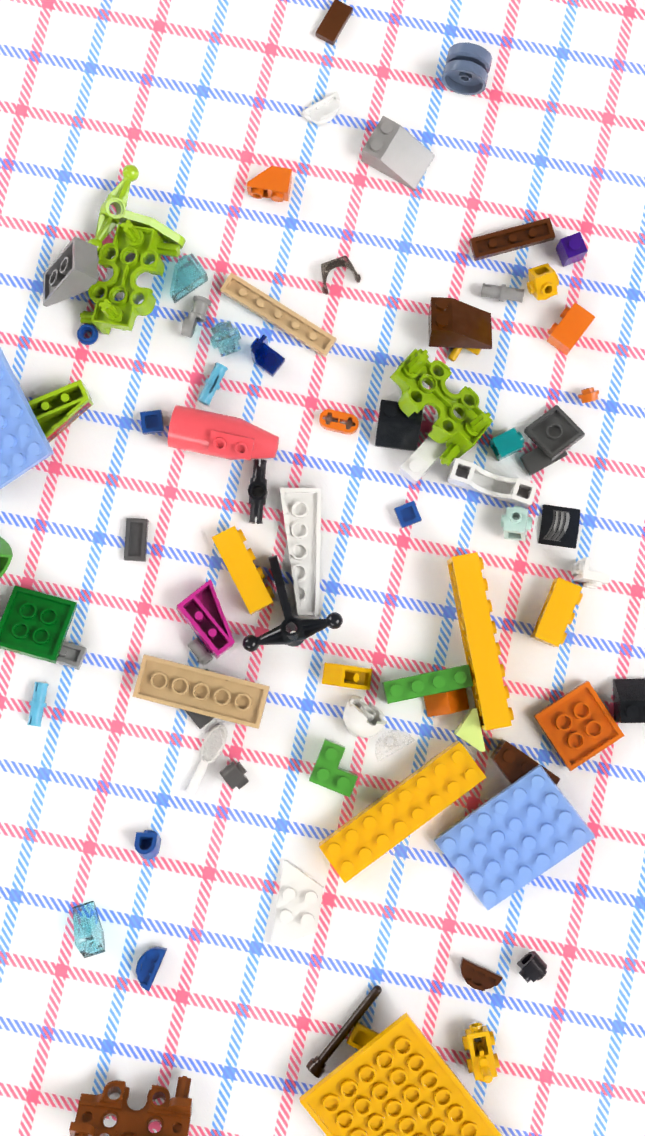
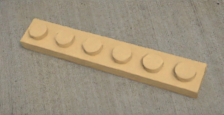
[220,272,337,358]

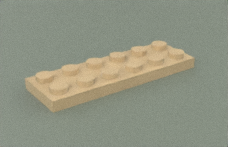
[132,654,270,729]

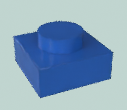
[140,410,165,435]
[394,501,422,529]

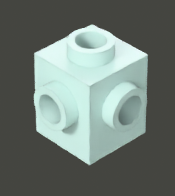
[501,506,533,541]

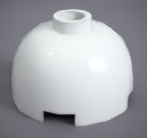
[343,696,387,738]

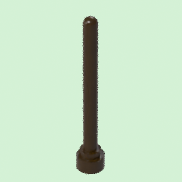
[306,985,382,1078]

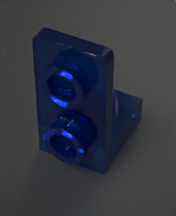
[250,334,285,377]

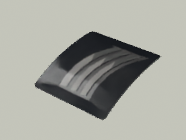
[538,504,580,549]

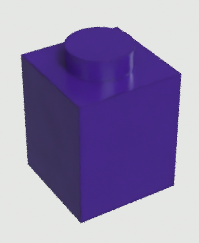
[555,232,588,267]

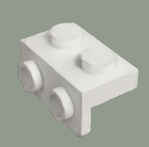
[571,557,610,589]

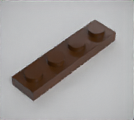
[469,217,555,261]

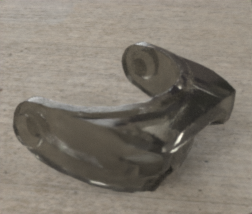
[321,255,361,295]

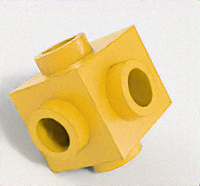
[527,263,559,300]

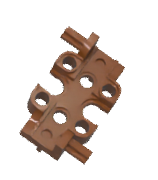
[69,1076,192,1136]

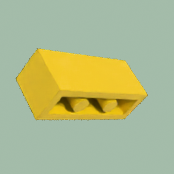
[531,577,583,647]

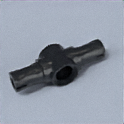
[248,459,268,524]

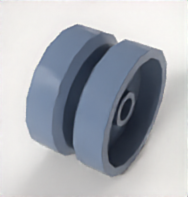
[442,42,493,95]

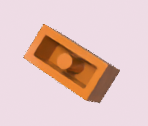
[547,302,595,355]

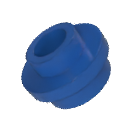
[77,324,99,345]

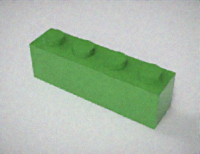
[382,665,473,704]

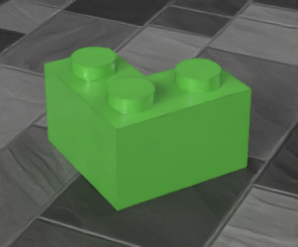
[309,738,358,797]

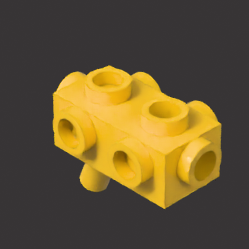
[462,1023,500,1083]

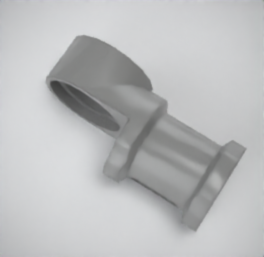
[181,296,212,338]

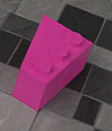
[176,579,235,659]

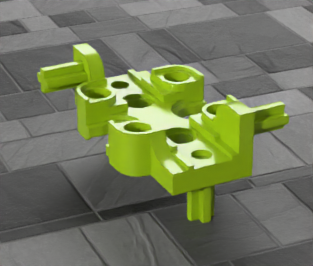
[80,220,181,335]
[390,348,493,466]

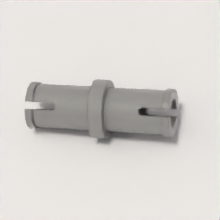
[481,283,525,303]

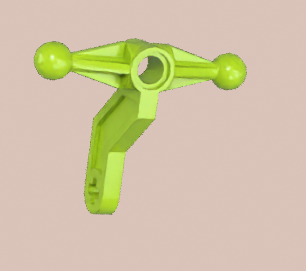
[88,165,186,255]

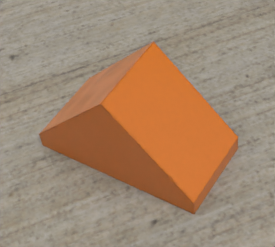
[423,688,470,717]

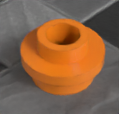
[578,387,599,403]

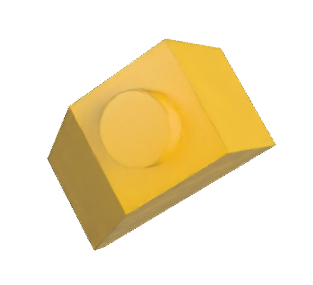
[322,662,372,690]

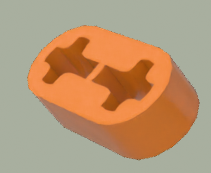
[319,409,359,435]

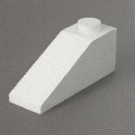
[399,437,447,486]

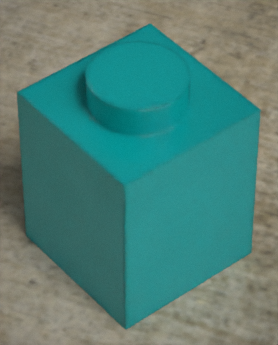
[489,428,524,461]

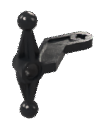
[243,555,343,652]

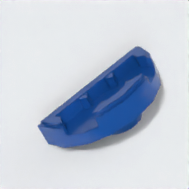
[136,947,167,992]

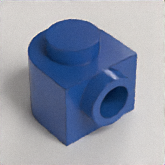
[134,830,161,860]

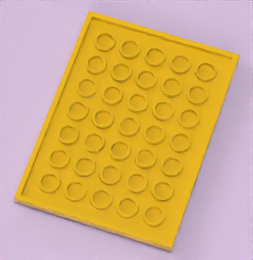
[299,1012,503,1136]

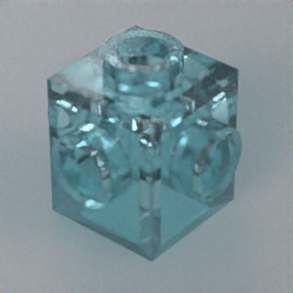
[209,321,241,357]

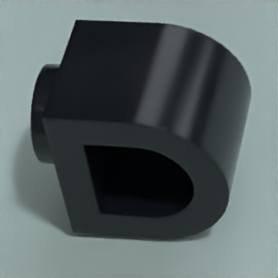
[517,951,547,983]

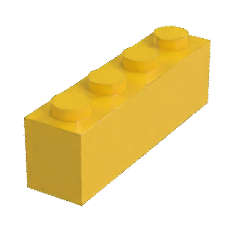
[212,526,275,615]

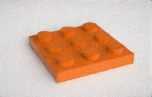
[533,681,624,771]

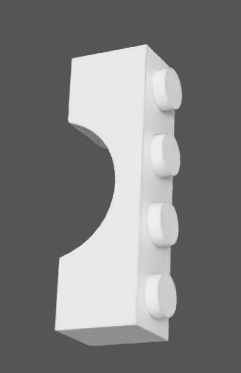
[447,458,538,509]

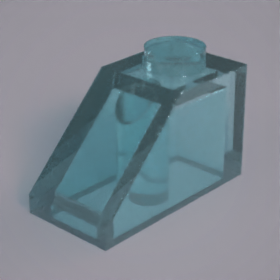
[170,253,208,303]
[73,901,105,959]

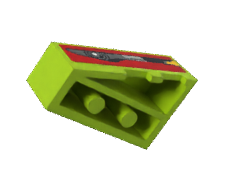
[28,379,93,443]

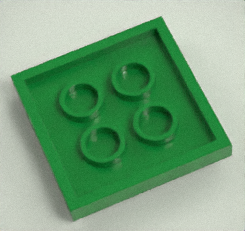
[0,586,77,664]

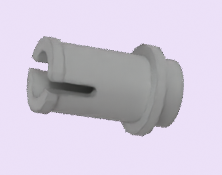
[187,637,213,666]

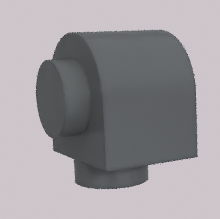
[219,761,249,790]

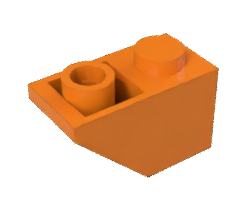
[247,166,292,202]

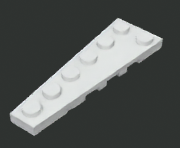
[280,487,322,616]

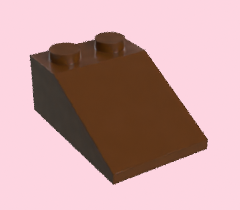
[428,297,492,349]

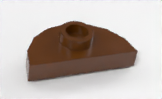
[460,957,503,991]

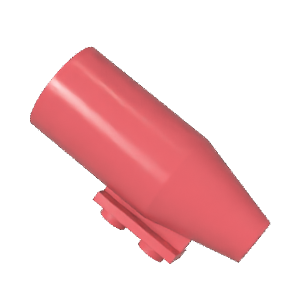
[168,405,279,460]

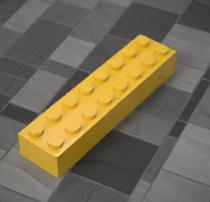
[447,552,514,731]
[319,740,487,883]

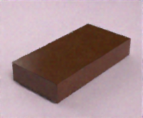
[316,0,353,45]

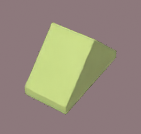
[453,708,486,752]

